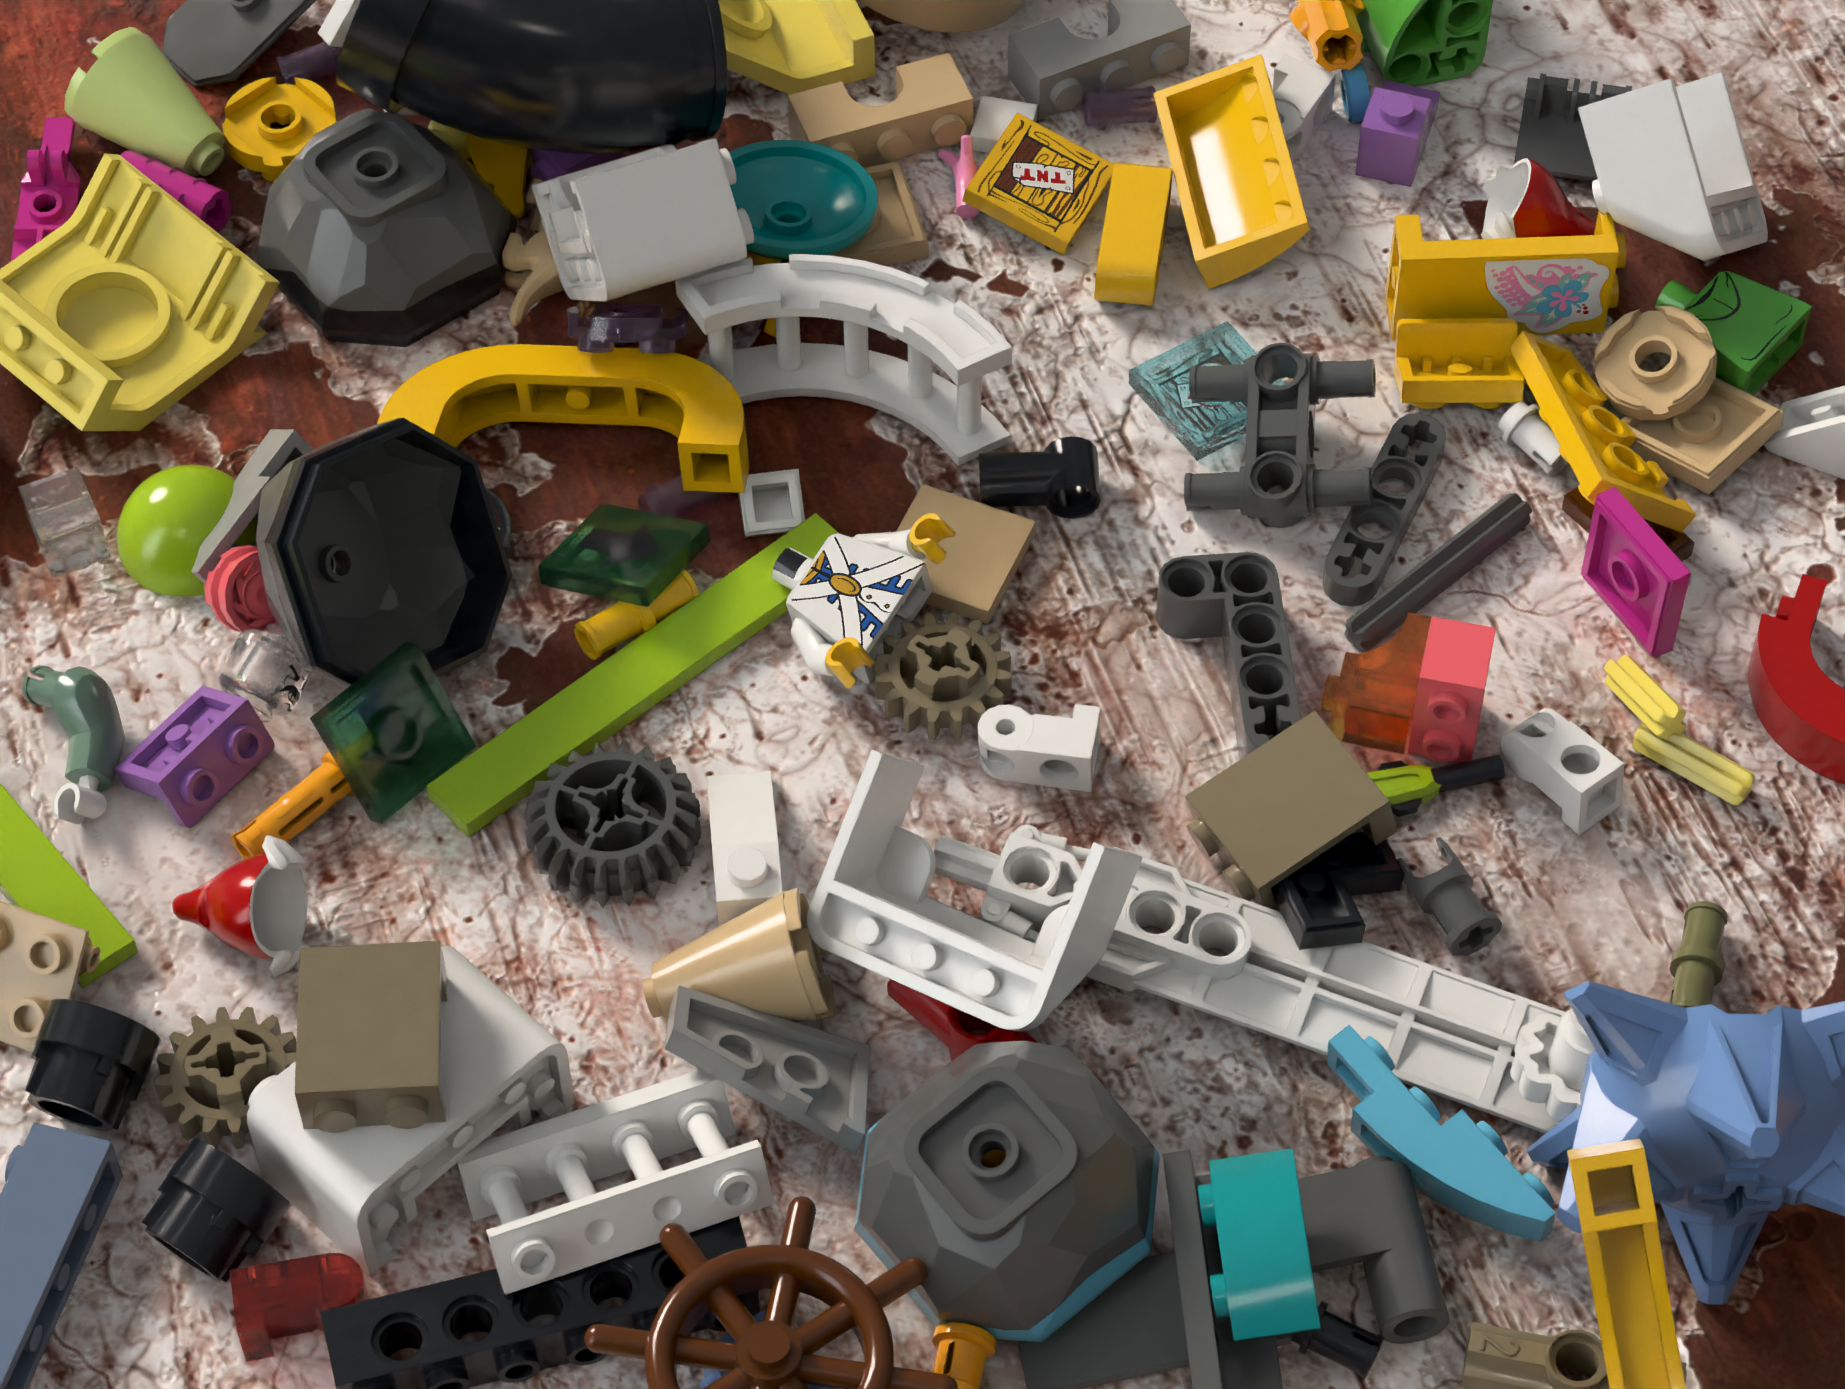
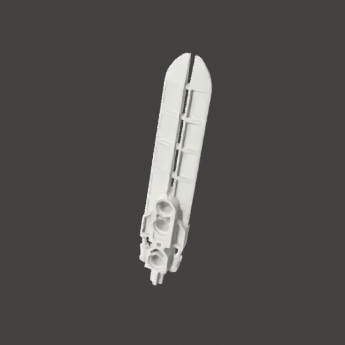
[934,825,1565,1134]

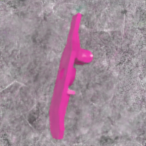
[11,118,82,261]

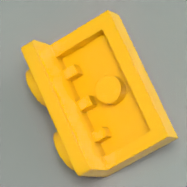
[1394,318,1524,409]

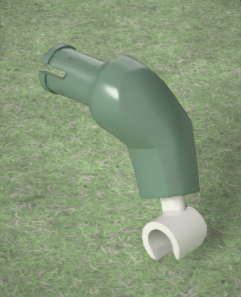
[22,665,125,824]

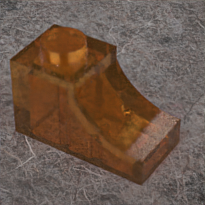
[1321,612,1431,754]

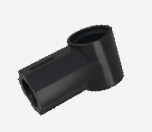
[979,436,1101,519]

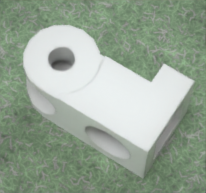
[1273,54,1336,163]
[978,704,1101,792]
[1500,708,1624,835]

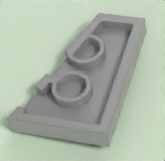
[664,986,870,1154]

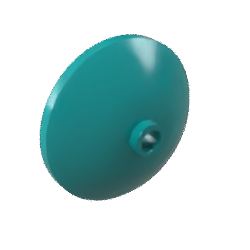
[729,140,878,260]

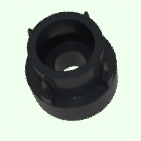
[25,999,161,1131]
[142,1137,291,1283]

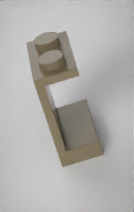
[1185,710,1397,911]
[295,941,447,1133]

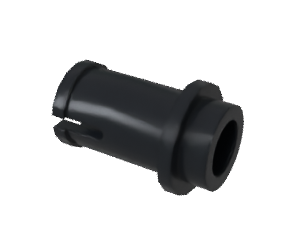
[1292,1301,1385,1379]

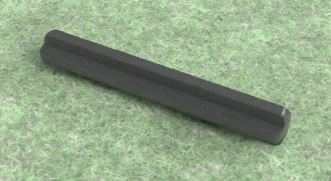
[1344,493,1532,651]

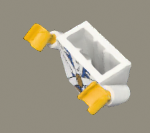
[772,513,956,689]

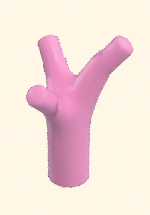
[938,135,982,218]

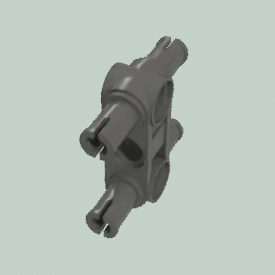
[1184,343,1376,528]

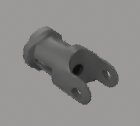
[1397,837,1502,956]

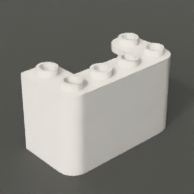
[531,139,754,302]
[247,945,575,1276]

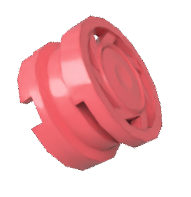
[204,545,283,638]

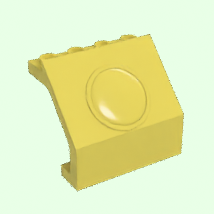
[718,0,875,95]
[0,153,280,431]

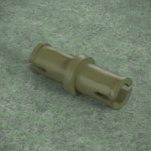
[1669,901,1728,1008]

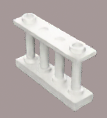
[456,1069,774,1295]

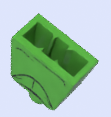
[1655,271,1812,396]

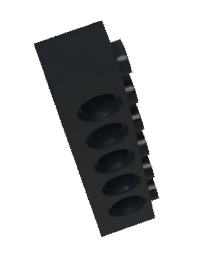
[320,1216,760,1389]

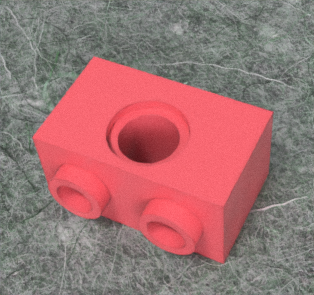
[1408,616,1496,763]

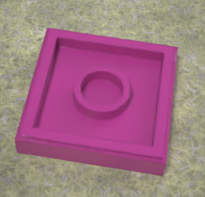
[1581,486,1691,658]

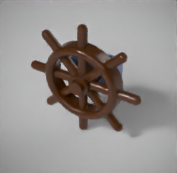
[584,1196,958,1389]

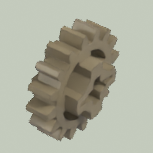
[875,612,1012,740]
[154,1007,296,1149]

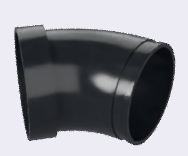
[336,0,727,154]

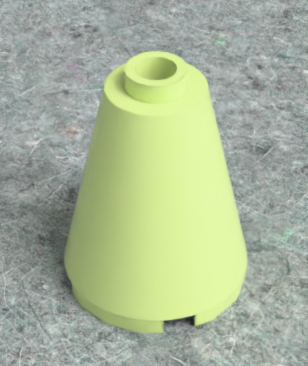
[64,27,225,177]

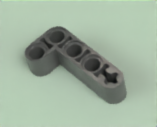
[1156,552,1301,759]

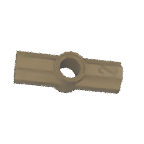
[1461,1322,1687,1389]

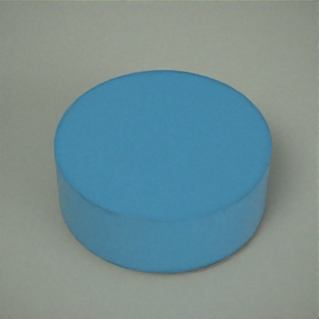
[1339,64,1370,124]

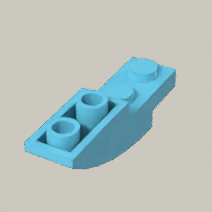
[1327,1024,1556,1242]

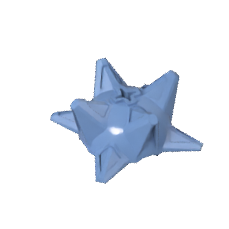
[1527,981,1845,1305]

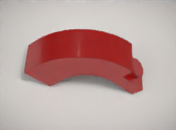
[1748,574,1845,785]

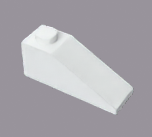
[707,771,783,927]

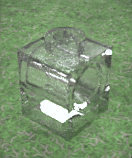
[18,467,111,578]

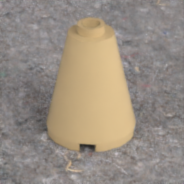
[643,888,836,1024]

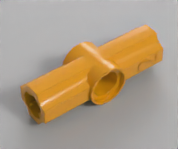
[1289,0,1365,72]

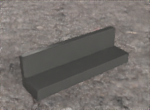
[1162,1150,1283,1389]

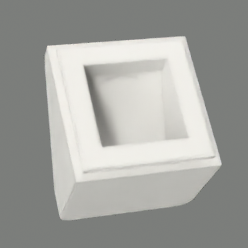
[738,469,805,538]

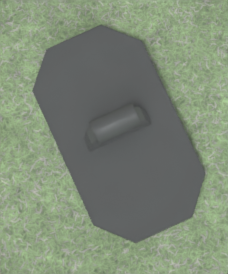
[162,0,317,88]

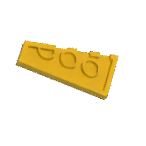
[1509,331,1696,533]

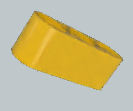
[1094,162,1173,307]

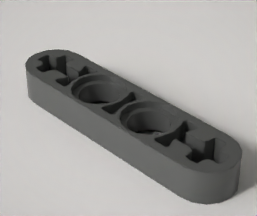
[1322,413,1446,607]

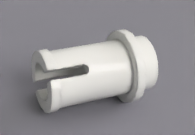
[1498,401,1569,477]

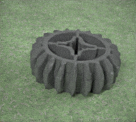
[525,740,701,908]

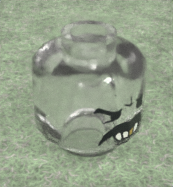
[218,623,312,723]

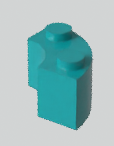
[1198,1148,1320,1341]

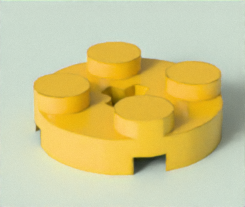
[222,77,337,182]

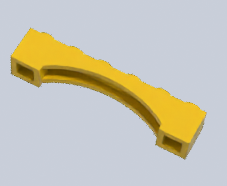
[1567,1138,1686,1389]

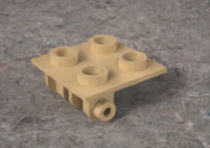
[0,901,100,1052]

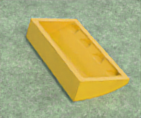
[1153,54,1311,290]

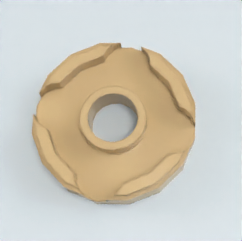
[1594,306,1718,420]

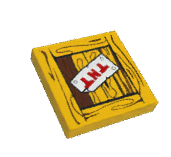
[962,113,1114,256]

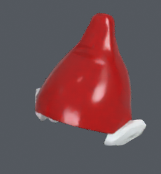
[1480,158,1596,239]
[172,835,310,978]

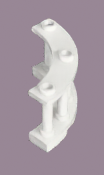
[675,254,1012,466]

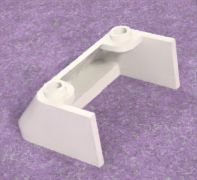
[1578,72,1768,261]
[807,749,1143,1031]

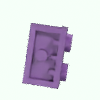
[114,686,275,828]

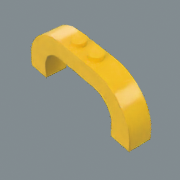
[377,344,749,493]

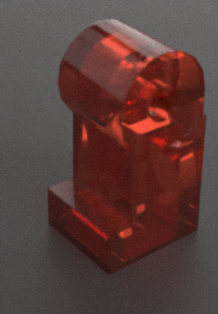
[229,1253,369,1362]

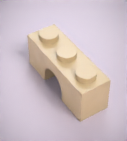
[788,52,973,168]

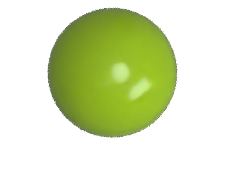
[117,464,258,597]

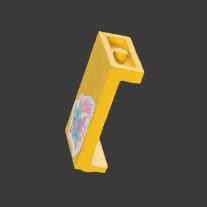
[1385,211,1627,340]

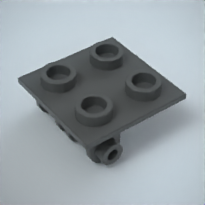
[1514,73,1632,182]

